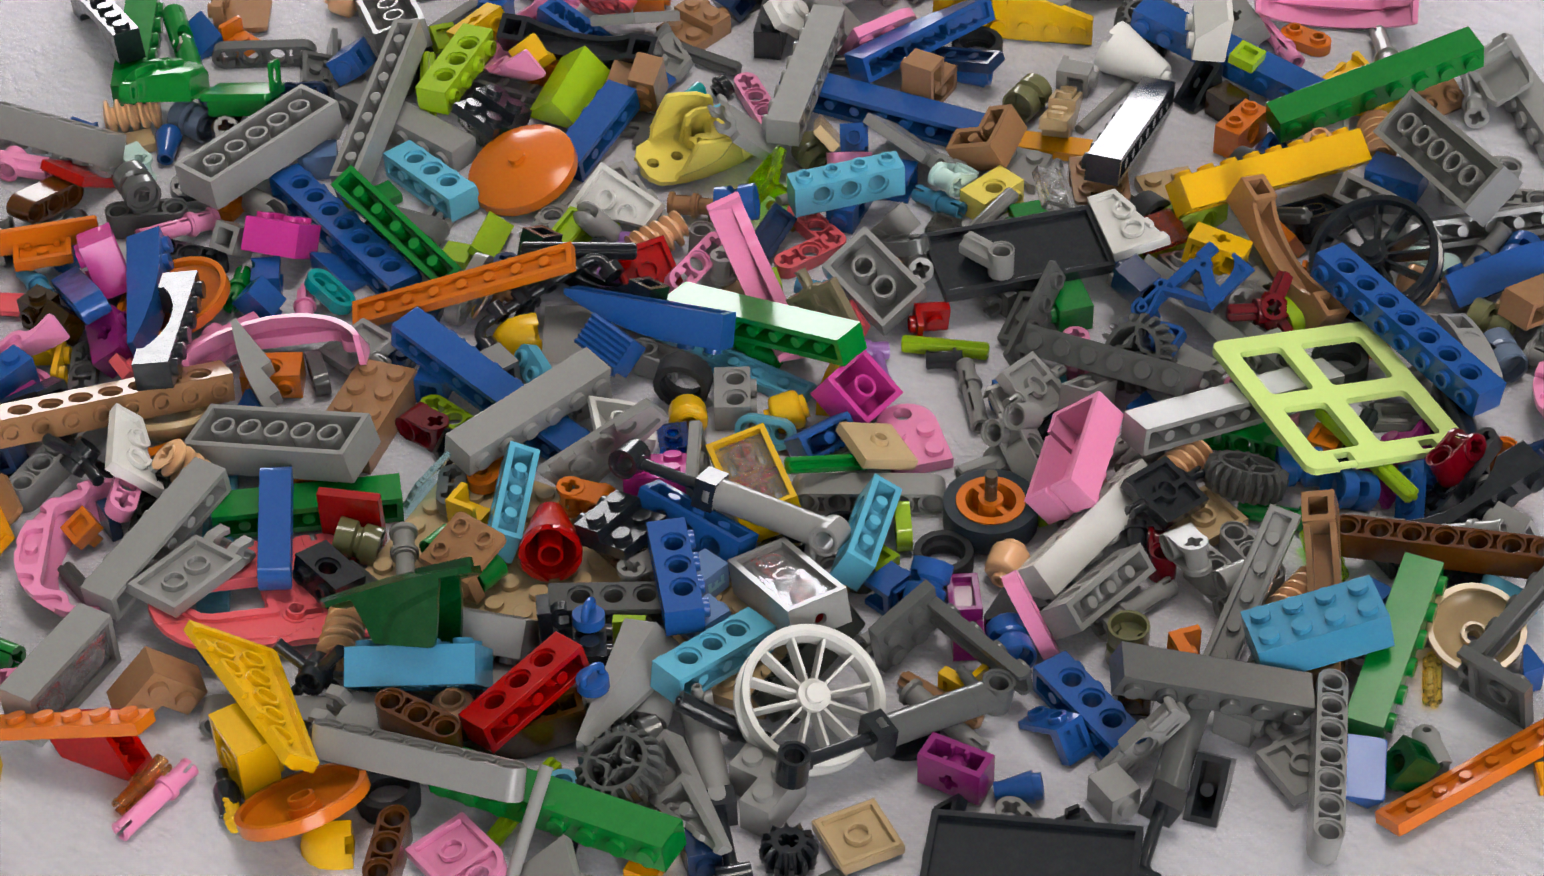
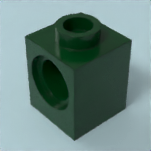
[1386,734,1441,793]

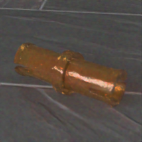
[111,754,172,816]

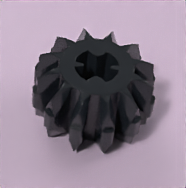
[759,822,819,876]

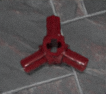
[1226,270,1294,332]

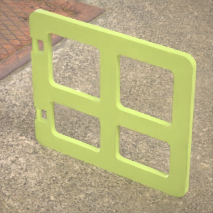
[1212,322,1460,475]

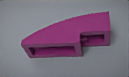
[946,573,985,662]

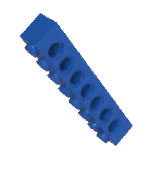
[269,163,422,294]
[1310,242,1506,418]

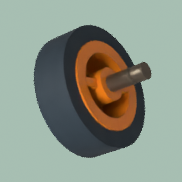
[943,469,1038,555]

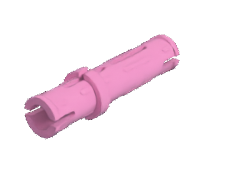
[1259,15,1305,67]
[111,758,199,841]

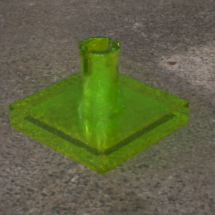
[747,145,789,207]

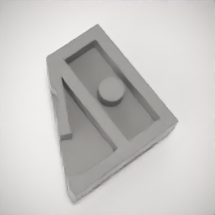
[653,22,694,84]

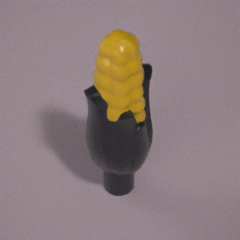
[213,768,242,833]

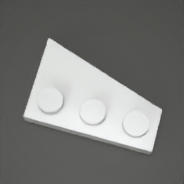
[568,162,666,227]
[1087,188,1171,262]
[105,403,164,498]

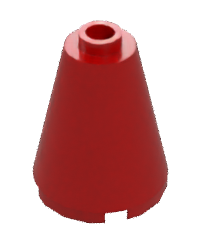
[518,502,583,582]

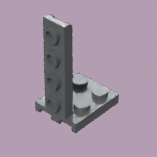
[1456,566,1544,729]
[868,579,1033,695]

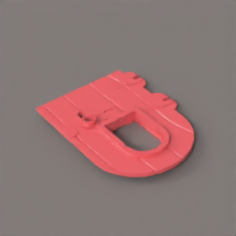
[148,533,370,649]

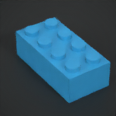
[1240,575,1395,672]
[344,637,493,693]

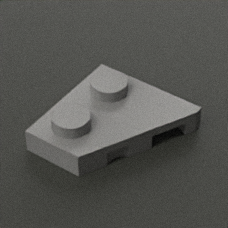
[1006,147,1053,194]

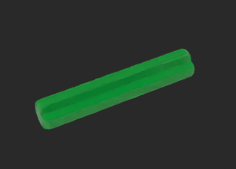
[784,454,868,474]

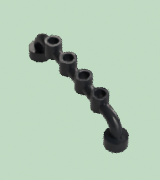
[474,253,624,351]

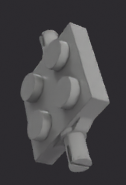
[319,318,396,376]
[995,351,1067,420]
[1255,723,1310,806]

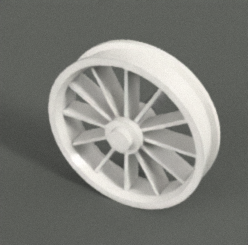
[733,624,886,777]

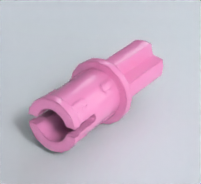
[293,283,317,314]

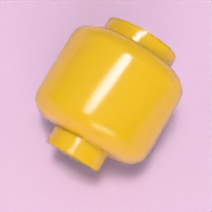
[763,390,811,434]
[668,394,708,439]

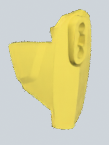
[634,91,754,186]

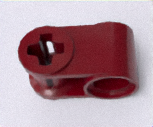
[395,402,450,453]
[1425,428,1487,488]
[1147,526,1177,583]

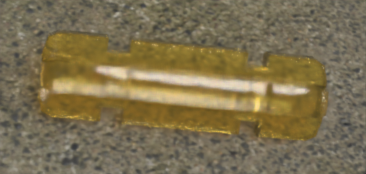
[1422,651,1443,709]

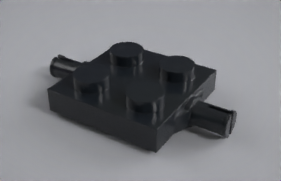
[1120,456,1209,531]

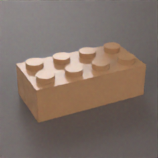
[326,359,417,474]

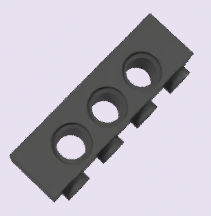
[548,581,665,632]

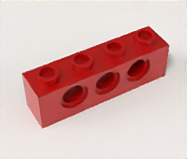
[458,631,590,754]

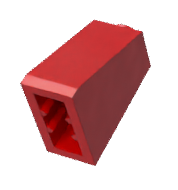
[49,708,153,782]

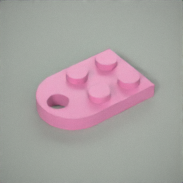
[837,7,917,55]
[876,404,954,473]
[405,811,507,876]

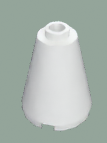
[1094,21,1173,83]

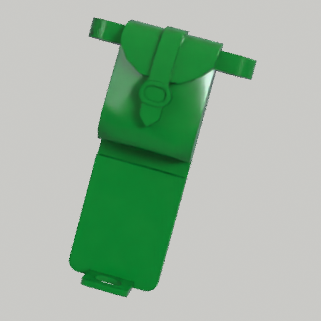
[119,57,285,117]

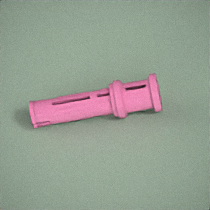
[135,206,221,239]

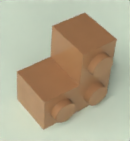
[900,48,957,102]
[606,52,669,112]
[945,104,1027,171]
[106,646,208,715]

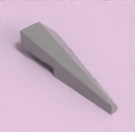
[1144,254,1266,362]
[576,618,680,752]
[636,729,733,856]

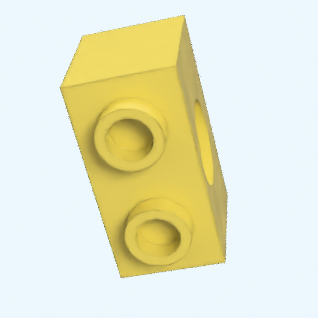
[960,165,1024,220]

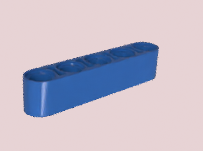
[51,266,113,326]
[257,466,294,591]

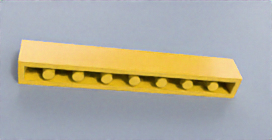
[1165,127,1372,218]

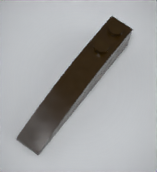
[461,686,589,760]

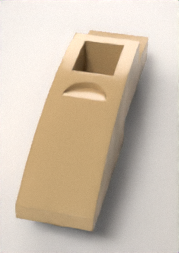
[1038,85,1083,138]

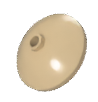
[143,406,209,442]
[1425,582,1527,671]

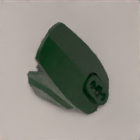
[320,557,482,648]

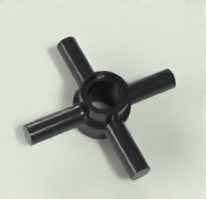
[42,433,113,486]
[272,638,353,696]

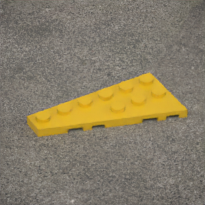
[933,0,1094,45]
[183,620,319,774]

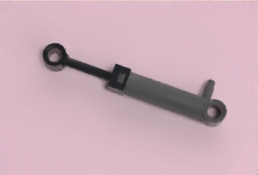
[774,666,1016,790]
[1138,706,1212,876]

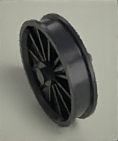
[1309,194,1444,322]

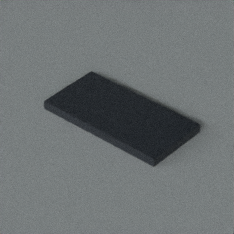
[922,204,1116,302]
[920,809,1144,876]

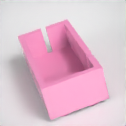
[1024,391,1124,525]

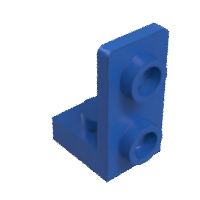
[1394,459,1437,520]
[1018,706,1095,766]

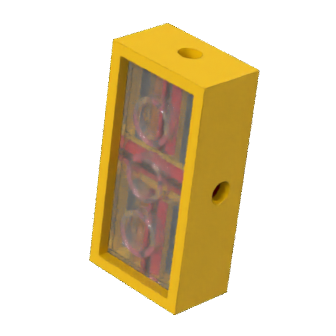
[705,423,801,542]

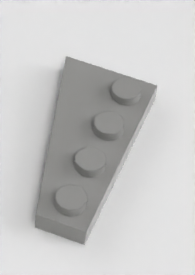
[537,398,669,489]

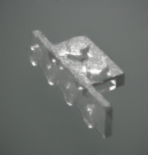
[1032,158,1076,211]

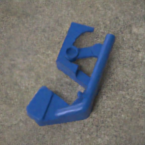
[1130,241,1255,357]

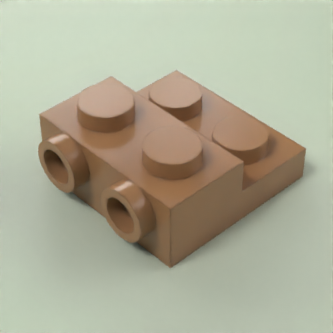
[656,0,731,50]

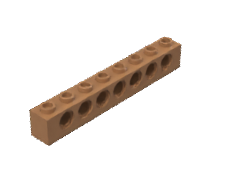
[0,360,235,449]

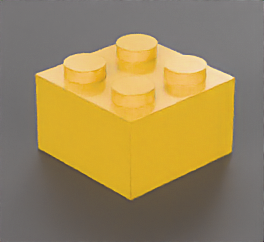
[208,702,285,801]

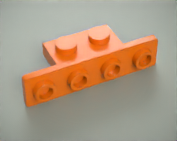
[0,215,99,272]

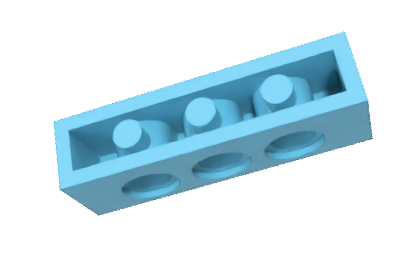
[383,140,479,223]
[786,151,905,218]
[487,441,540,564]
[829,473,902,592]
[650,606,776,704]

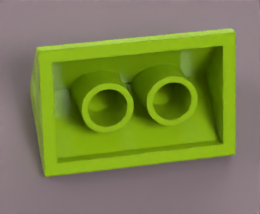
[530,45,610,128]

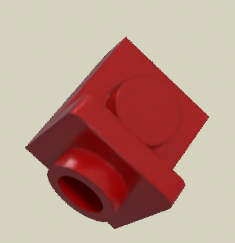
[907,301,951,336]

